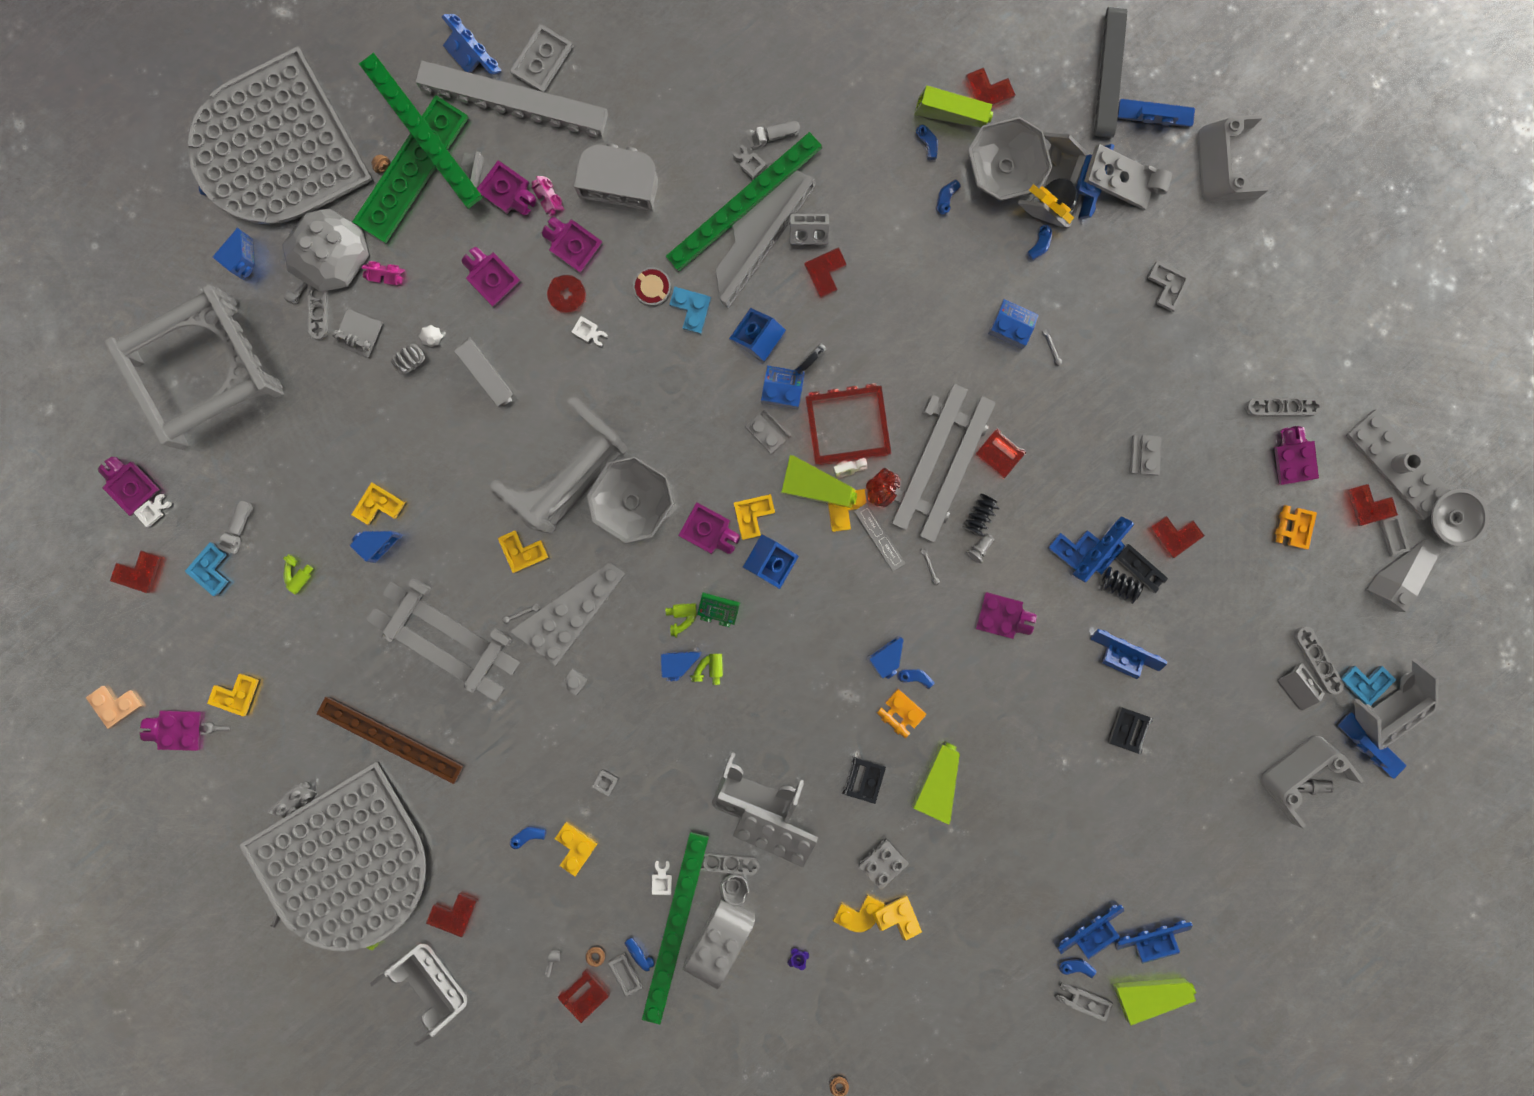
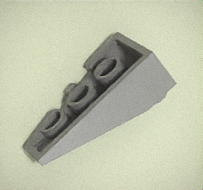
[1366,539,1442,612]

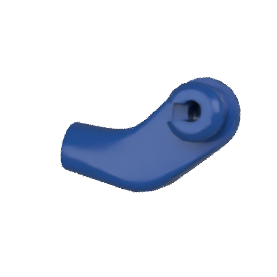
[916,125,938,160]
[937,180,961,214]
[1027,225,1052,260]
[898,669,935,689]
[510,827,546,849]
[624,938,655,972]
[1059,959,1097,978]

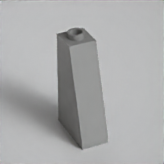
[454,337,513,406]

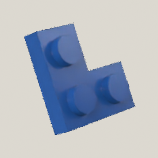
[1048,530,1100,571]

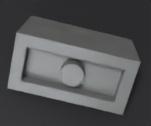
[461,151,484,188]
[1279,663,1326,710]

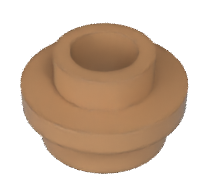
[371,154,390,173]
[586,947,605,967]
[829,1077,849,1096]

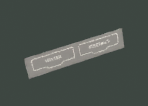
[854,503,906,572]

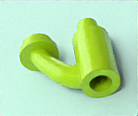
[283,554,313,595]
[665,603,697,638]
[690,654,723,685]

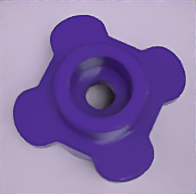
[788,948,809,970]

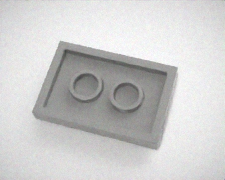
[510,24,573,92]

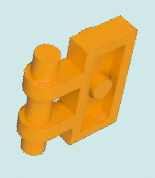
[1275,505,1317,550]
[877,688,927,739]

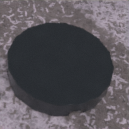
[1041,178,1079,217]
[795,343,826,374]

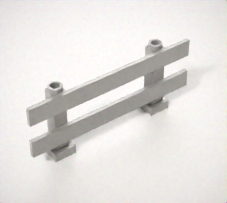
[884,384,996,542]
[366,578,521,702]

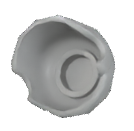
[720,874,749,906]

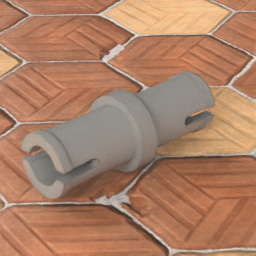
[1297,779,1334,795]

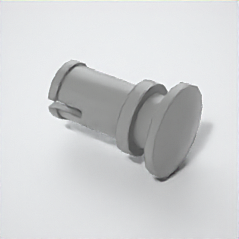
[966,533,995,563]

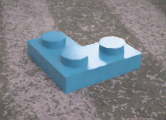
[669,287,711,334]
[185,542,228,596]
[1341,666,1396,706]

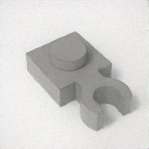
[733,145,767,180]

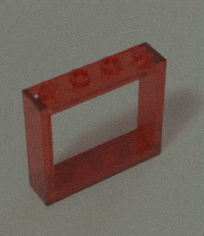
[805,383,892,466]

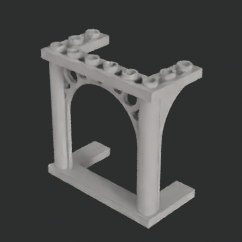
[105,284,284,450]
[490,396,628,534]

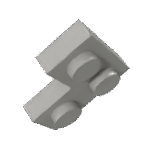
[1147,260,1191,312]

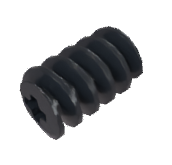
[962,493,1000,537]
[1100,567,1144,604]

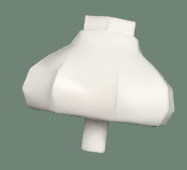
[418,325,443,348]

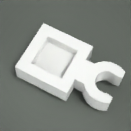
[571,316,608,347]
[834,458,868,479]
[134,494,172,528]
[652,861,672,895]

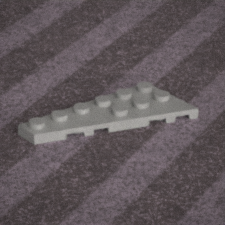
[510,562,625,666]

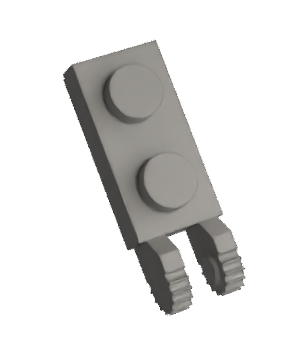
[1056,983,1113,1022]

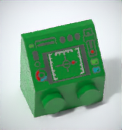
[697,592,740,628]

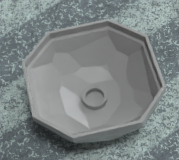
[968,117,1053,201]
[282,209,369,292]
[587,457,673,543]

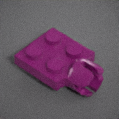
[477,160,537,215]
[541,217,603,273]
[461,247,520,307]
[1274,426,1319,485]
[98,456,160,516]
[678,502,740,554]
[976,592,1037,639]
[140,710,201,751]

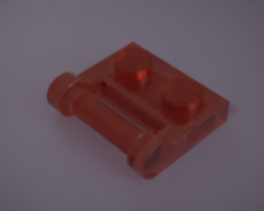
[975,428,1026,478]
[558,969,610,1023]

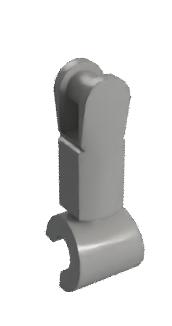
[747,121,800,149]
[217,501,252,554]

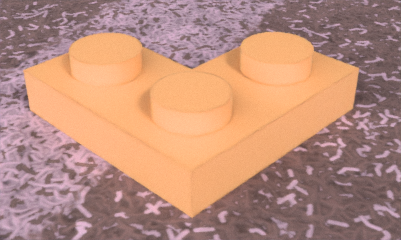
[86,686,142,729]

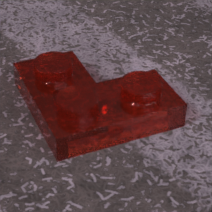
[965,67,1015,106]
[804,247,847,298]
[1348,484,1398,526]
[1150,516,1205,558]
[110,551,162,593]
[426,893,477,938]

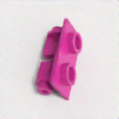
[531,176,565,216]
[362,261,405,286]

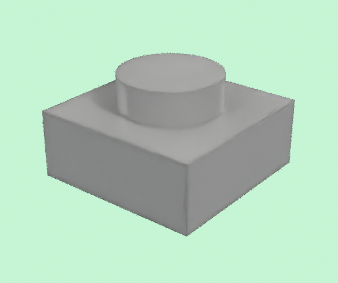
[561,669,588,696]
[592,770,619,797]

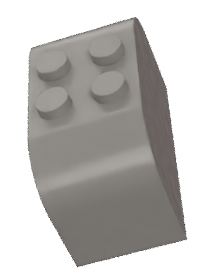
[574,144,658,210]
[683,897,755,989]

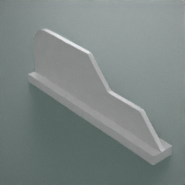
[716,161,816,308]

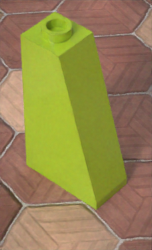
[914,85,993,128]
[782,455,857,508]
[912,742,960,825]
[1113,978,1196,1025]

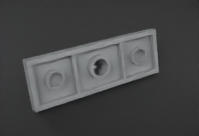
[1346,409,1450,520]

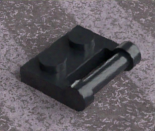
[1108,707,1154,755]
[842,756,886,804]

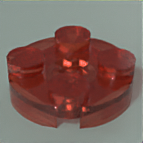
[547,275,586,314]
[866,468,900,507]

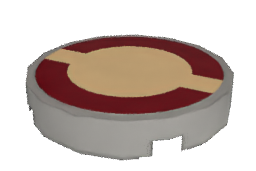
[633,267,671,306]

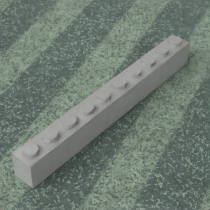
[416,60,608,137]

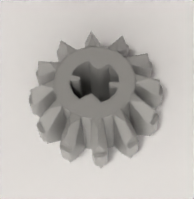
[391,344,425,374]

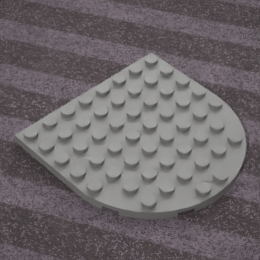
[188,46,372,224]
[239,762,426,951]

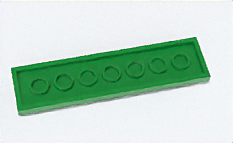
[352,95,469,244]

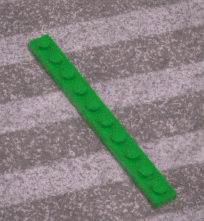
[359,52,483,209]
[665,132,822,272]
[642,832,709,1025]

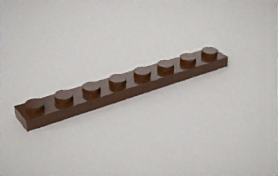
[316,697,464,784]

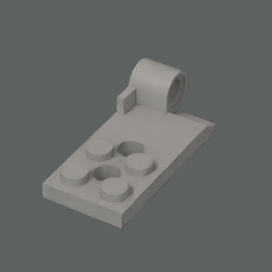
[1084,144,1172,210]

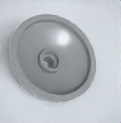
[1431,489,1489,546]

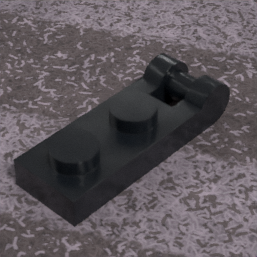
[1115,544,1168,594]

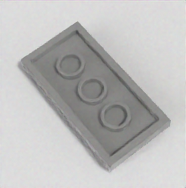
[733,806,818,867]

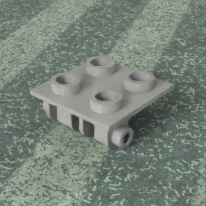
[333,309,383,358]
[267,782,317,818]
[858,839,909,890]

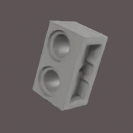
[790,214,829,245]

